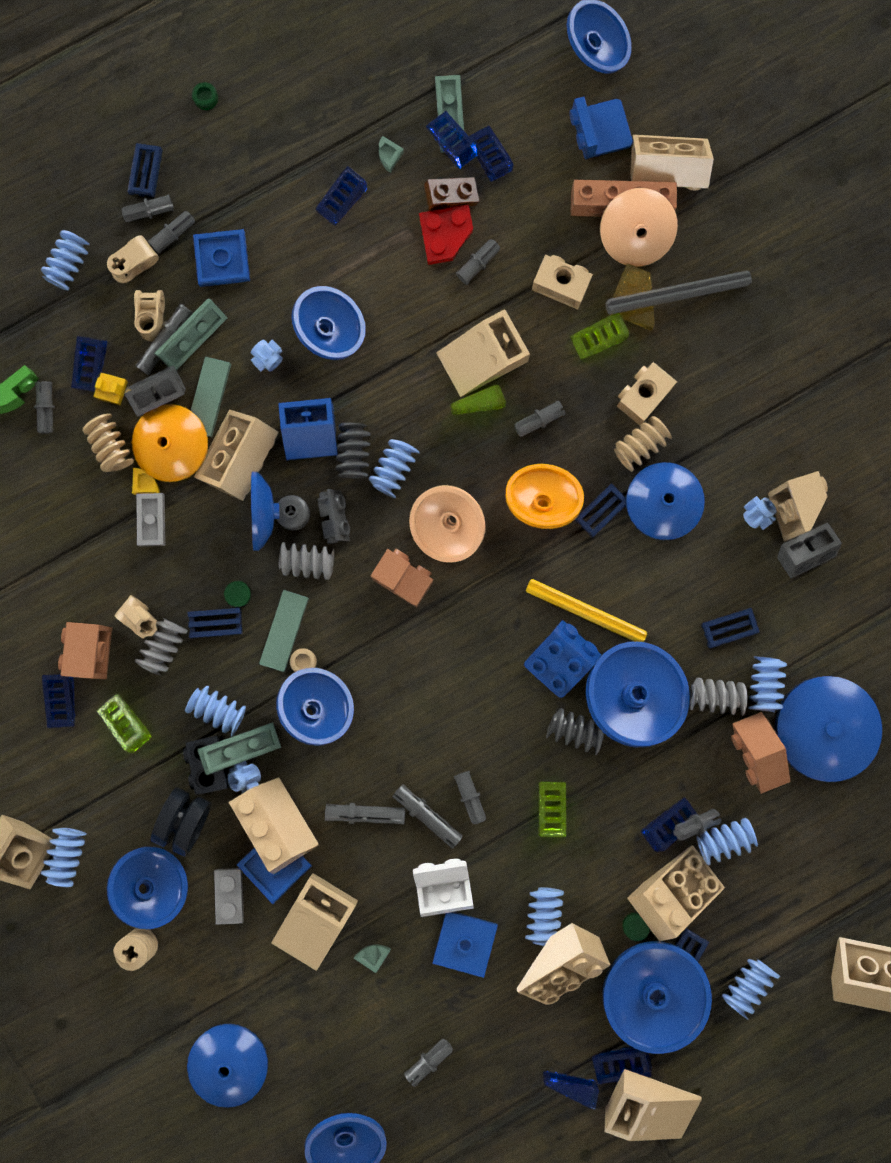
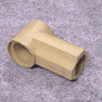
[114,595,157,638]

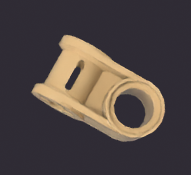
[107,236,159,283]
[134,290,165,342]

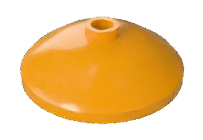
[132,404,208,482]
[505,464,584,529]

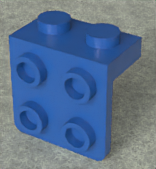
[569,97,633,159]
[524,620,601,698]

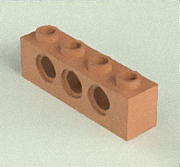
[571,180,677,217]

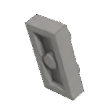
[136,493,165,547]
[214,868,244,924]

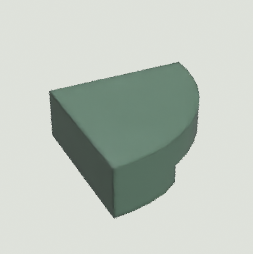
[379,136,404,173]
[354,944,391,973]

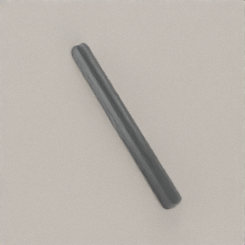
[605,271,752,314]

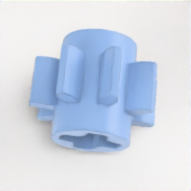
[251,340,283,372]
[743,496,777,530]
[228,761,261,794]

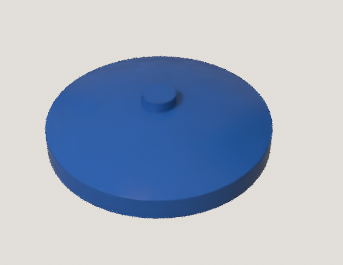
[586,641,690,747]
[775,676,882,782]
[602,941,712,1054]

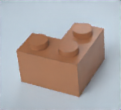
[371,548,433,608]
[731,712,790,793]

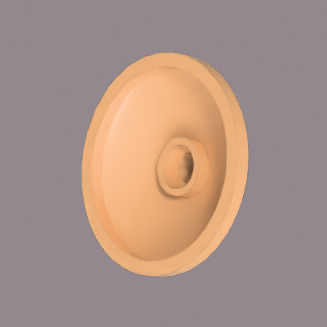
[600,188,678,267]
[409,485,485,563]

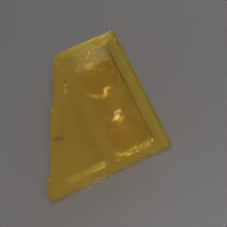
[612,263,655,331]

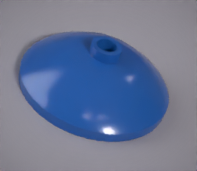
[567,0,632,74]
[292,286,365,360]
[626,462,705,540]
[251,472,279,551]
[276,668,354,746]
[107,847,188,929]
[187,1024,268,1107]
[304,1113,386,1163]

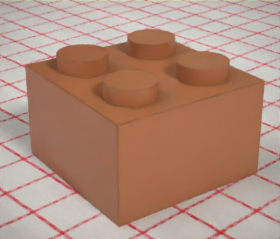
[58,622,112,679]

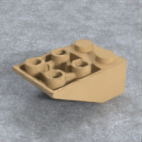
[436,309,530,397]
[627,845,725,941]
[271,873,358,971]
[517,923,610,1005]
[604,1069,702,1141]

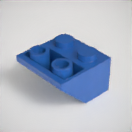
[278,398,338,460]

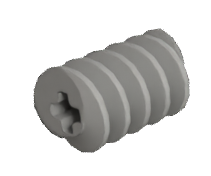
[279,542,334,580]
[135,618,188,677]
[689,678,747,716]

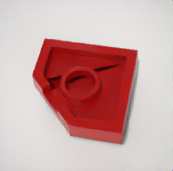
[419,204,473,265]

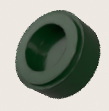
[192,82,218,110]
[224,581,252,608]
[622,912,650,941]

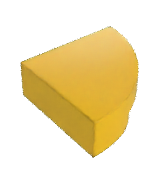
[132,468,160,495]

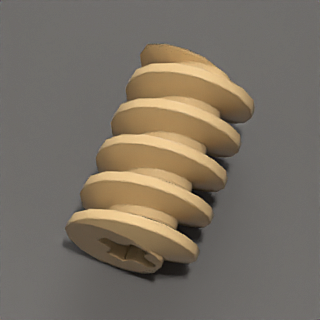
[83,414,134,472]
[614,416,672,472]
[113,928,158,971]

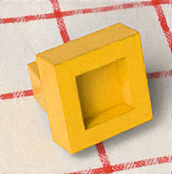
[93,373,128,406]

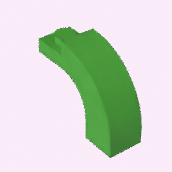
[0,365,39,414]

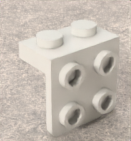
[413,859,474,917]

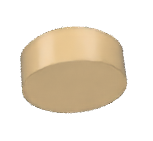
[290,648,317,672]

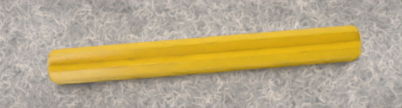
[526,579,647,642]

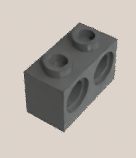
[124,365,186,417]
[777,522,842,578]

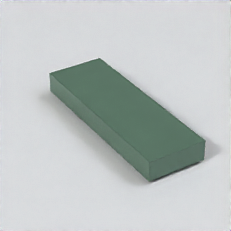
[435,75,465,153]
[155,298,227,370]
[191,357,231,438]
[259,590,309,672]
[198,723,281,775]

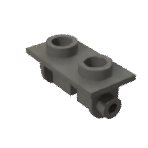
[317,489,350,544]

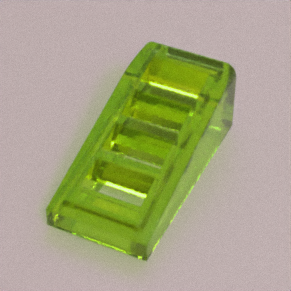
[570,313,629,360]
[451,385,506,415]
[97,694,152,753]
[538,782,566,837]

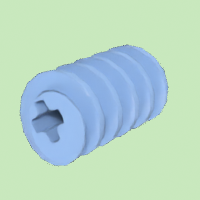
[41,230,90,291]
[369,439,420,498]
[748,656,787,712]
[185,686,246,737]
[697,818,758,865]
[41,828,87,887]
[525,887,564,946]
[722,959,780,1019]

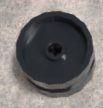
[150,787,211,857]

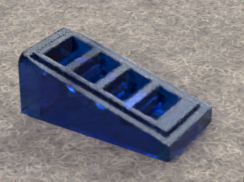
[426,111,478,169]
[467,126,513,182]
[316,166,367,226]
[71,336,107,392]
[42,674,75,728]
[641,798,698,852]
[592,1046,652,1084]
[543,1071,599,1110]

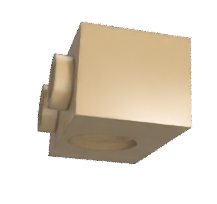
[532,255,593,309]
[617,362,677,425]

